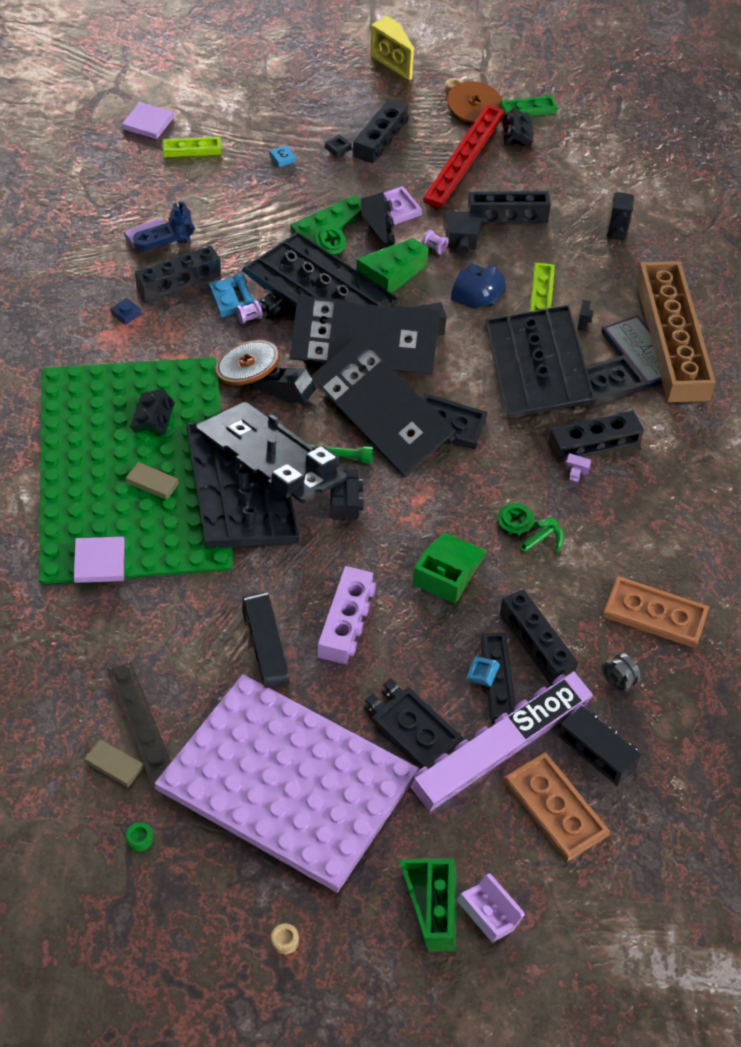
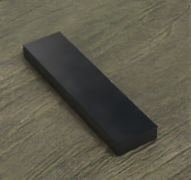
[481,633,516,723]

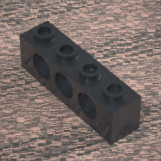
[353,99,409,164]
[467,191,551,223]
[135,245,221,303]
[548,410,644,463]
[500,589,578,686]

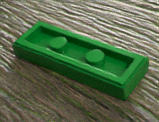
[499,95,558,117]

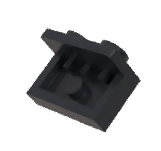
[502,107,534,147]
[130,388,175,436]

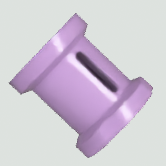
[422,229,449,255]
[236,300,263,324]

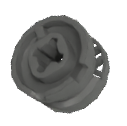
[602,653,641,693]

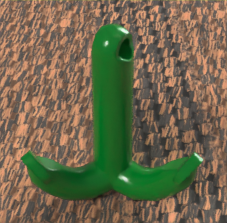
[519,518,564,553]

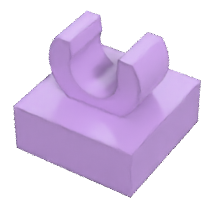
[566,453,591,483]

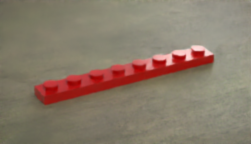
[423,105,504,209]

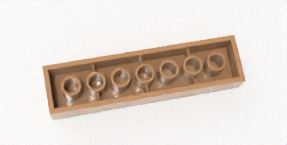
[636,261,716,402]

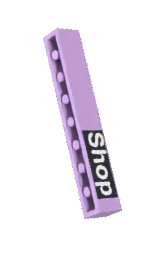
[411,672,593,812]

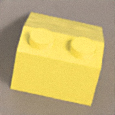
[370,16,414,80]

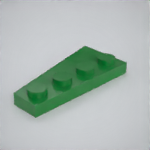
[290,194,362,242]

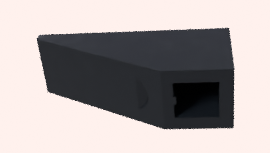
[361,192,396,248]
[249,367,316,403]

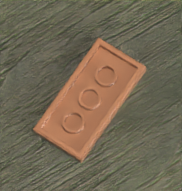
[602,576,710,649]
[503,752,610,862]

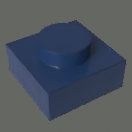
[110,298,141,325]

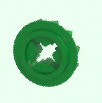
[314,225,346,256]
[497,503,535,536]

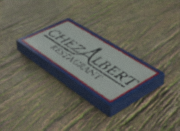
[601,315,662,389]

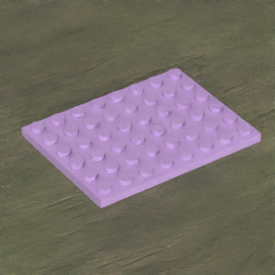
[155,674,419,893]

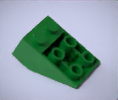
[412,532,487,604]

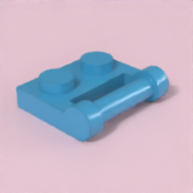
[209,273,255,317]

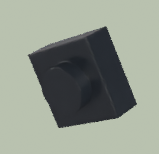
[325,134,352,158]
[577,300,594,331]

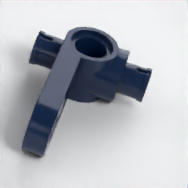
[133,201,195,251]

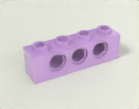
[318,566,376,665]

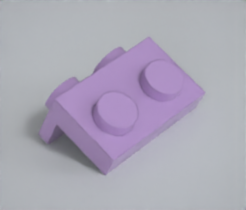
[456,874,525,942]

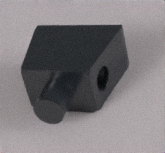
[443,211,483,254]

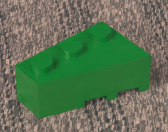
[356,238,429,293]
[399,859,457,952]

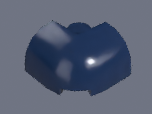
[451,263,506,309]

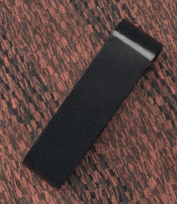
[242,592,290,689]

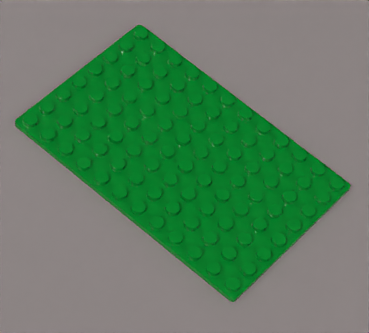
[39,357,233,584]

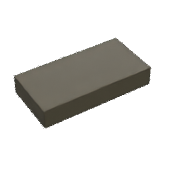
[126,462,179,500]
[85,739,144,788]

